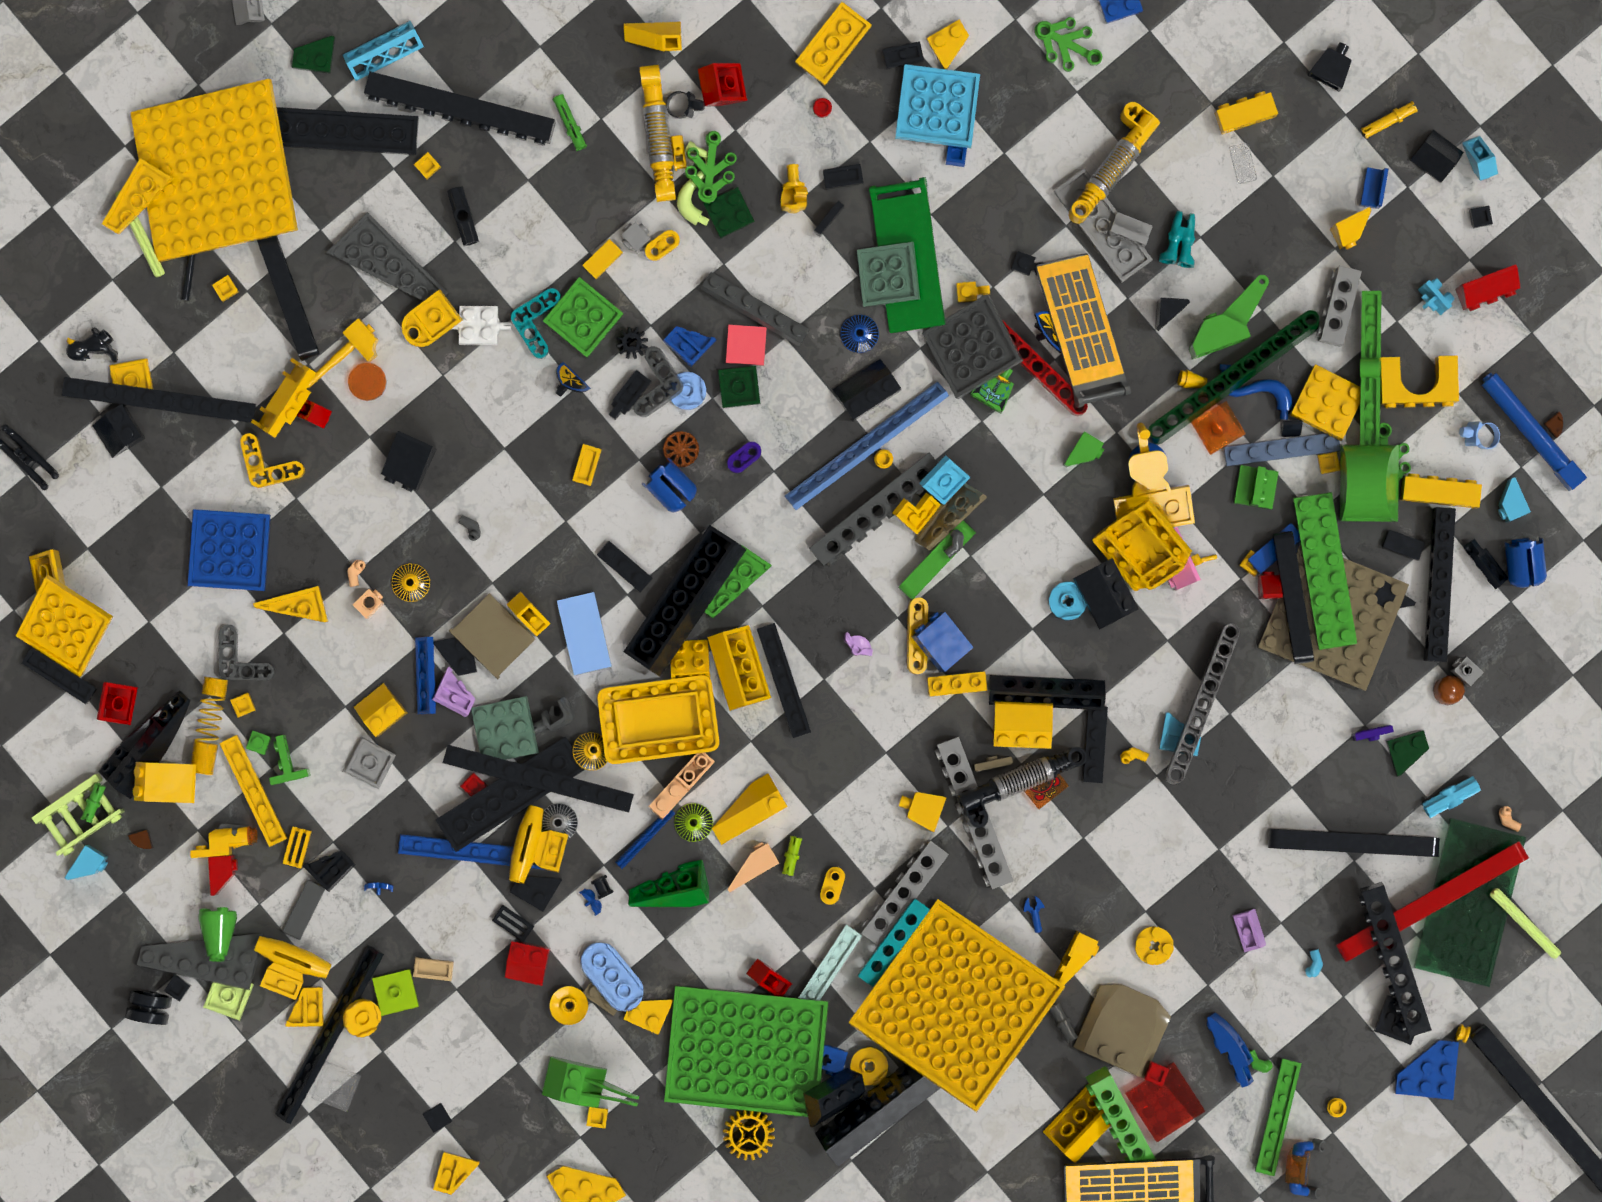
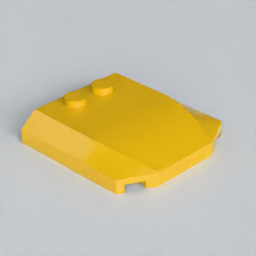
[1092,499,1192,591]

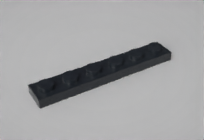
[757,623,811,738]

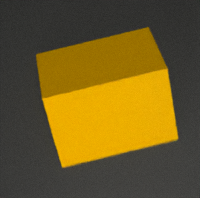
[29,549,66,594]

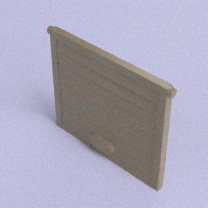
[449,593,535,679]

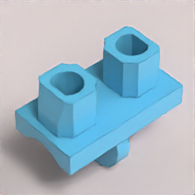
[1418,278,1455,315]

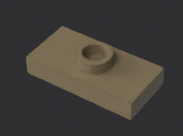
[973,756,1013,772]

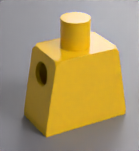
[898,792,946,832]

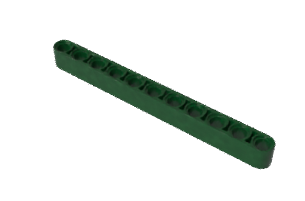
[1148,310,1319,445]

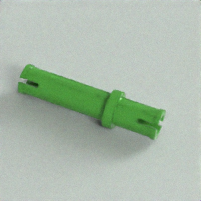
[552,94,587,151]

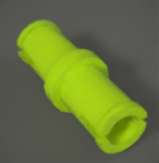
[782,836,802,876]

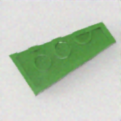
[705,544,772,618]

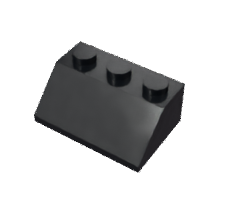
[832,359,901,422]
[1073,558,1139,630]
[803,1068,865,1128]

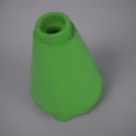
[198,907,237,962]

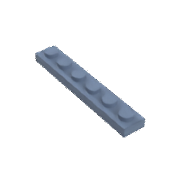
[1224,434,1341,466]

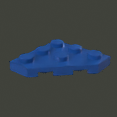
[1395,1040,1459,1100]

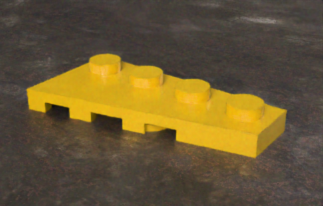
[102,158,174,235]

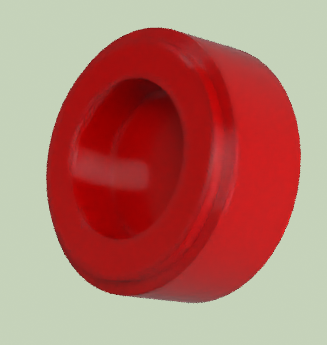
[813,98,832,118]

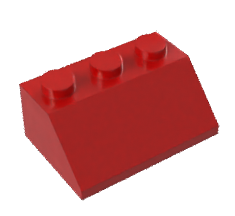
[1455,264,1520,311]

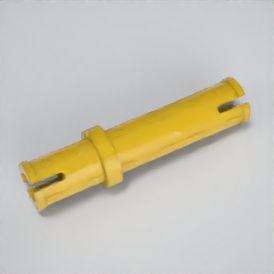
[1361,101,1418,139]

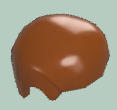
[1433,675,1465,705]

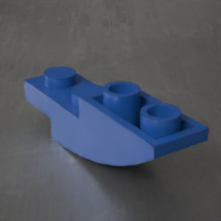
[1207,1013,1254,1088]

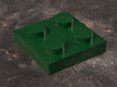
[704,187,755,239]
[718,366,761,409]

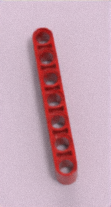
[1002,320,1088,416]

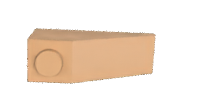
[728,842,779,893]

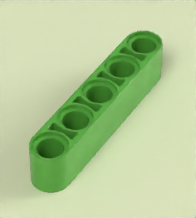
[898,520,976,600]

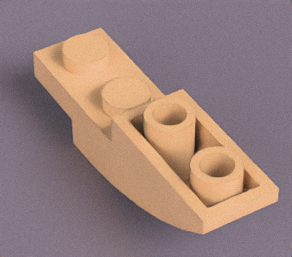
[648,753,715,820]

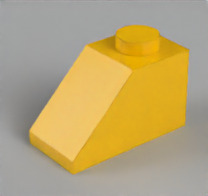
[506,591,550,637]

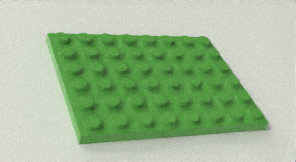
[664,986,829,1117]

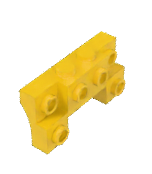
[251,358,316,438]

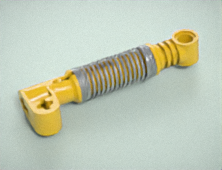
[640,65,676,202]
[1068,102,1160,224]

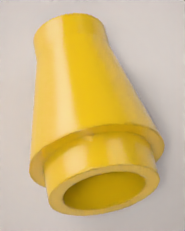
[1177,369,1207,388]

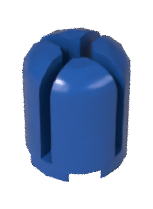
[642,457,697,513]
[1505,538,1547,588]

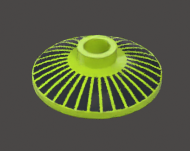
[675,803,713,842]

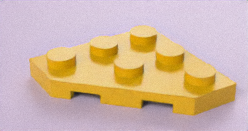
[546,1165,626,1202]

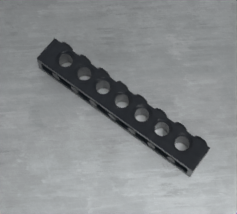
[1424,507,1456,662]
[1358,882,1432,1037]

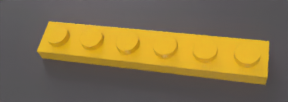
[219,735,288,847]

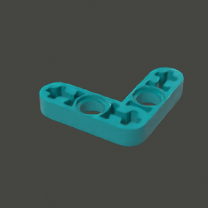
[511,288,561,359]

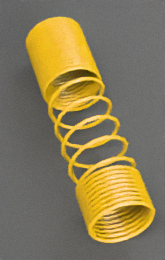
[190,677,228,775]

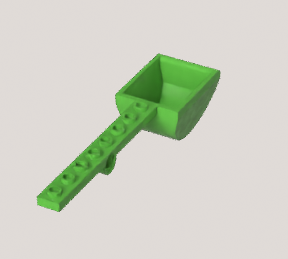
[1340,291,1399,522]

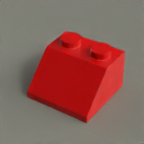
[698,63,747,106]
[505,940,551,986]

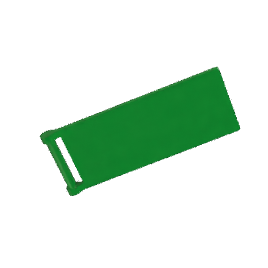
[869,177,945,333]

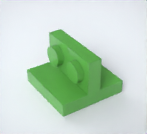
[1234,465,1278,510]

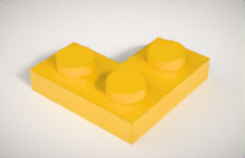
[892,493,941,535]

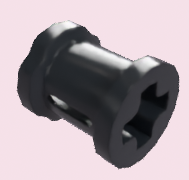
[591,875,614,899]

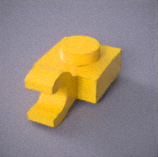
[957,281,990,303]

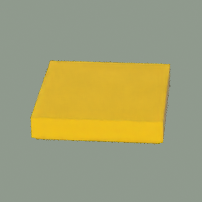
[109,358,153,389]

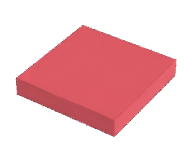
[726,325,767,366]

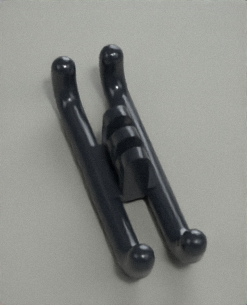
[0,424,59,491]

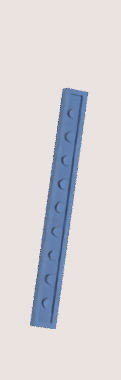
[785,382,949,510]

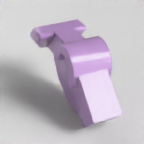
[843,632,873,656]

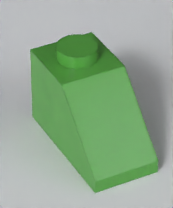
[1063,431,1105,468]

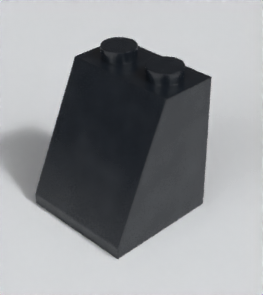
[381,431,437,492]

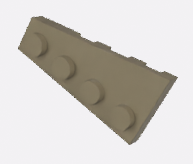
[914,483,987,551]

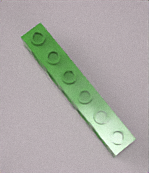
[1085,1066,1156,1161]

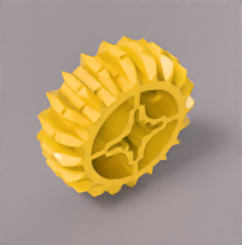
[723,1110,775,1160]

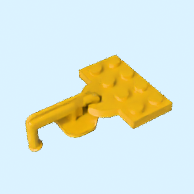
[1113,422,1195,527]

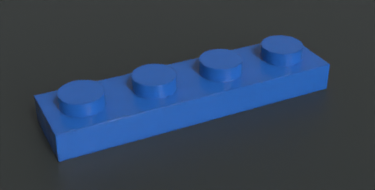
[415,637,436,714]

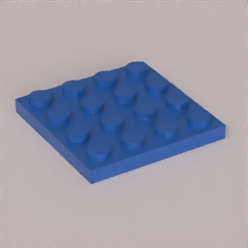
[188,509,271,591]

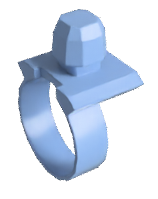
[1459,421,1500,449]

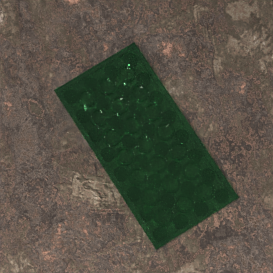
[1413,818,1526,987]

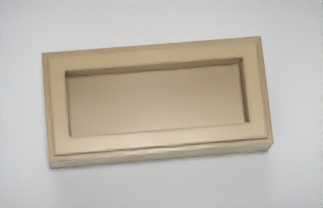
[413,957,454,981]

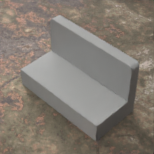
[232,0,265,25]
[1109,212,1152,247]

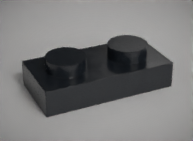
[883,41,924,69]

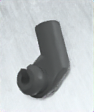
[458,515,481,541]
[944,529,964,558]

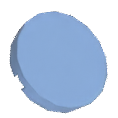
[668,372,706,410]

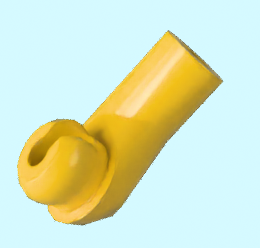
[1120,747,1149,764]

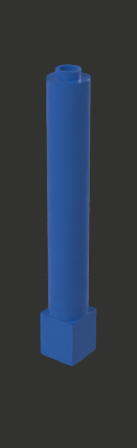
[1482,373,1587,491]

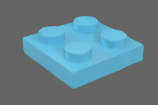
[920,455,970,505]

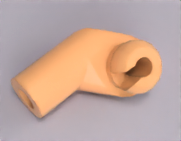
[347,560,366,587]
[1499,806,1522,832]

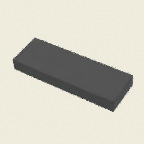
[282,880,325,940]

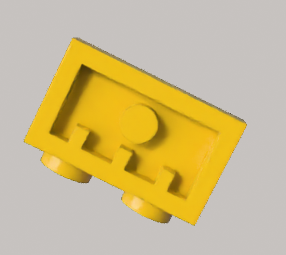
[671,640,710,679]

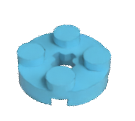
[1049,582,1087,620]

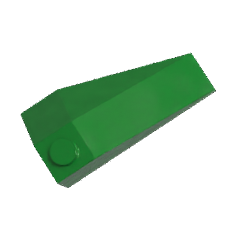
[628,860,709,907]

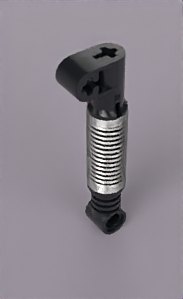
[957,747,1087,828]

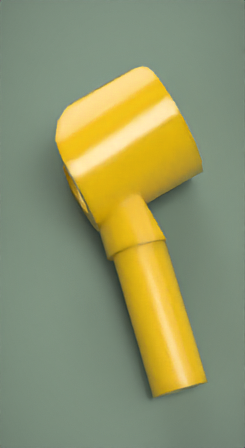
[1191,554,1217,566]

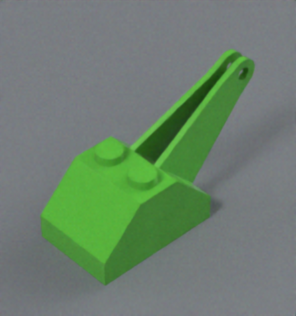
[1188,275,1269,360]
[542,1056,639,1108]

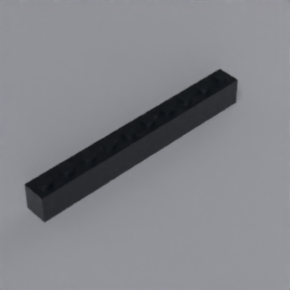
[364,71,556,146]

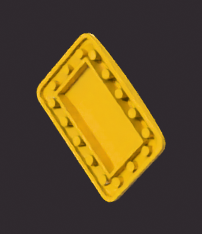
[597,675,719,764]

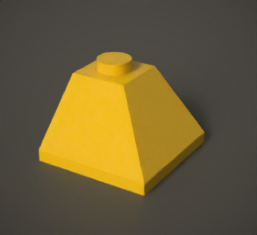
[1330,207,1371,250]

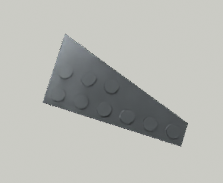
[327,212,448,301]

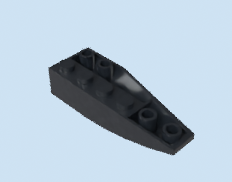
[98,690,191,799]

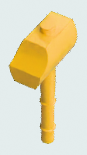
[307,318,379,388]

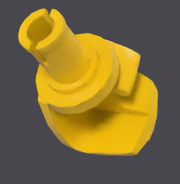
[781,164,808,214]

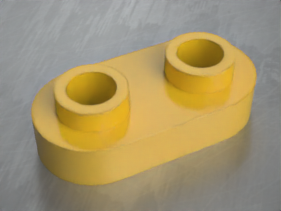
[645,230,680,261]
[820,867,845,905]

